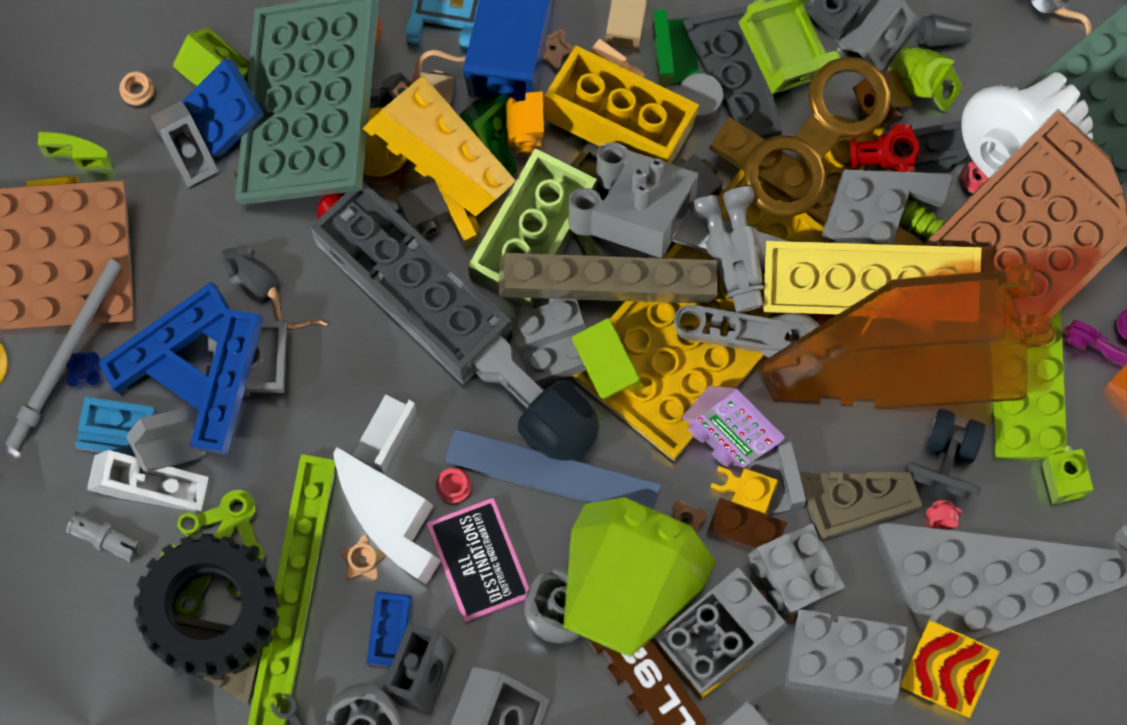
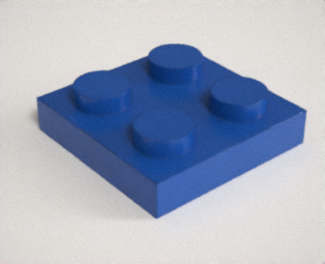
[182,59,264,157]

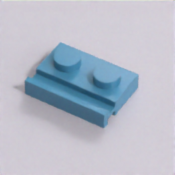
[75,397,157,457]

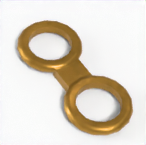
[743,57,891,217]

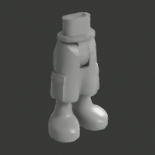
[689,186,764,313]

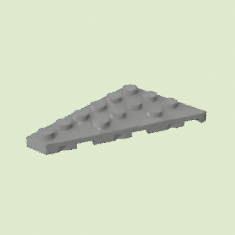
[877,523,1127,641]

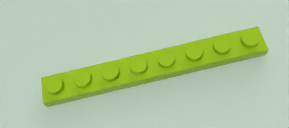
[248,454,336,725]

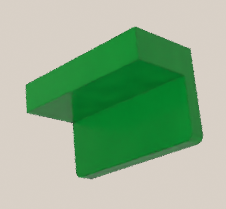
[652,9,699,86]

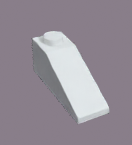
[87,450,208,512]

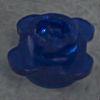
[65,351,101,387]

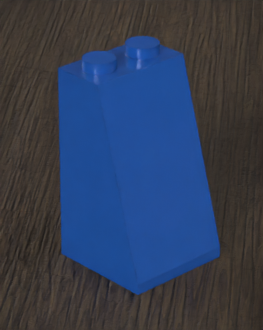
[463,0,554,102]

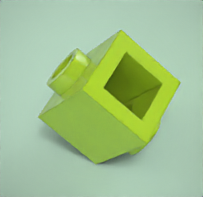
[1042,446,1094,505]

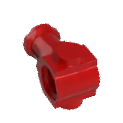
[850,124,919,172]

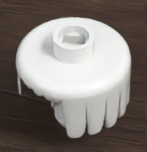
[961,72,1093,178]

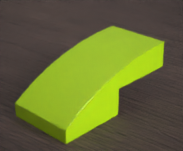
[38,132,113,169]

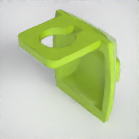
[888,46,963,112]

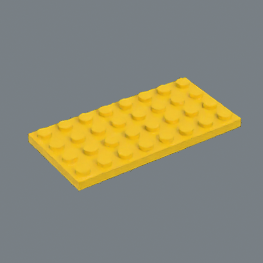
[570,170,828,461]

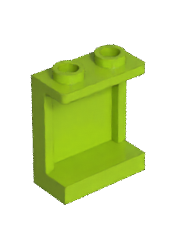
[738,0,840,94]

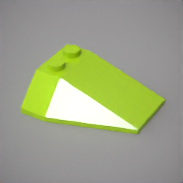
[563,497,716,657]

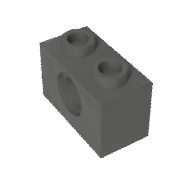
[382,623,455,714]

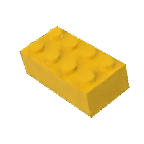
[543,45,699,164]

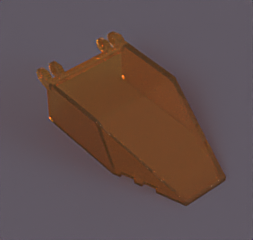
[757,263,1055,409]

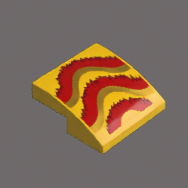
[900,620,1000,718]

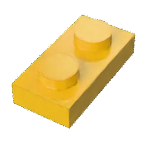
[435,180,481,251]

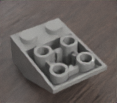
[654,567,788,694]

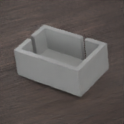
[785,609,907,706]

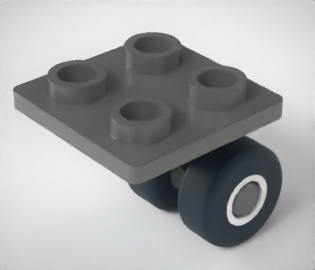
[906,409,986,499]

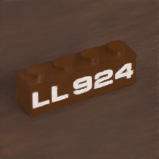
[586,638,707,725]

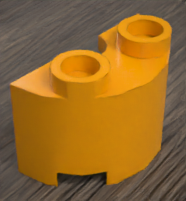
[506,91,544,157]

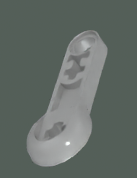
[674,305,825,370]

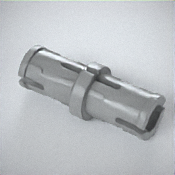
[66,512,141,562]

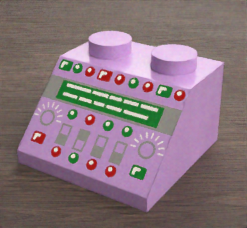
[682,386,785,467]

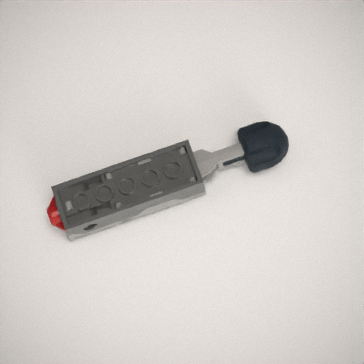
[310,181,599,461]

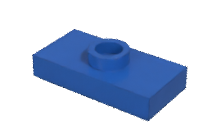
[366,591,413,667]

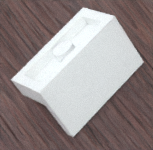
[352,394,418,474]

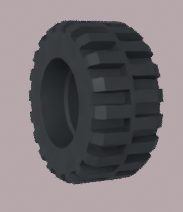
[134,534,280,680]

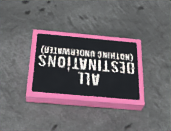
[427,497,529,624]

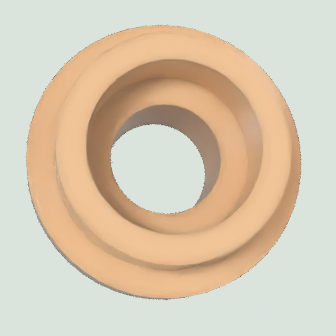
[119,72,154,106]

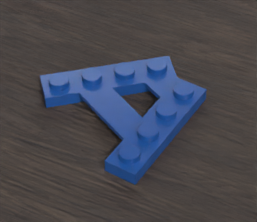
[98,282,264,455]

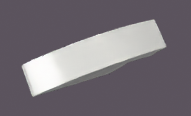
[333,447,441,585]

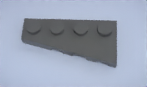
[682,6,782,139]

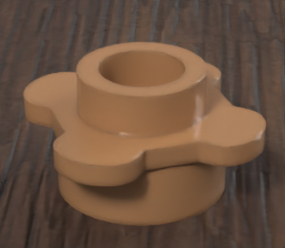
[671,500,706,535]

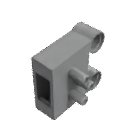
[568,142,698,258]

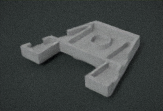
[821,170,953,245]

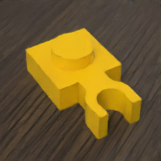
[710,466,779,515]

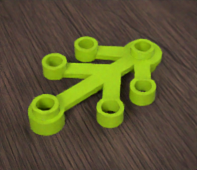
[161,490,265,619]

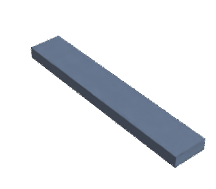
[445,428,661,510]

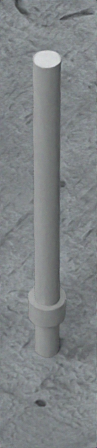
[5,258,122,451]

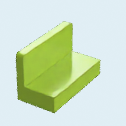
[173,27,249,86]
[572,318,644,400]

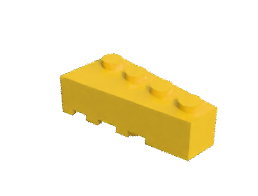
[362,75,516,217]

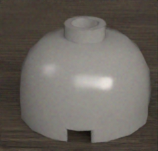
[524,569,582,644]
[326,683,400,725]

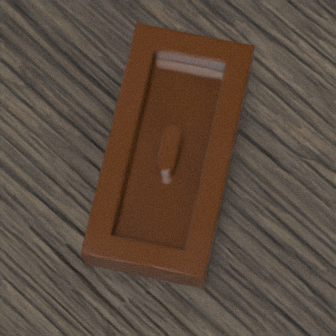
[707,498,787,550]

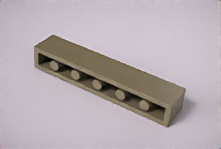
[499,253,717,304]

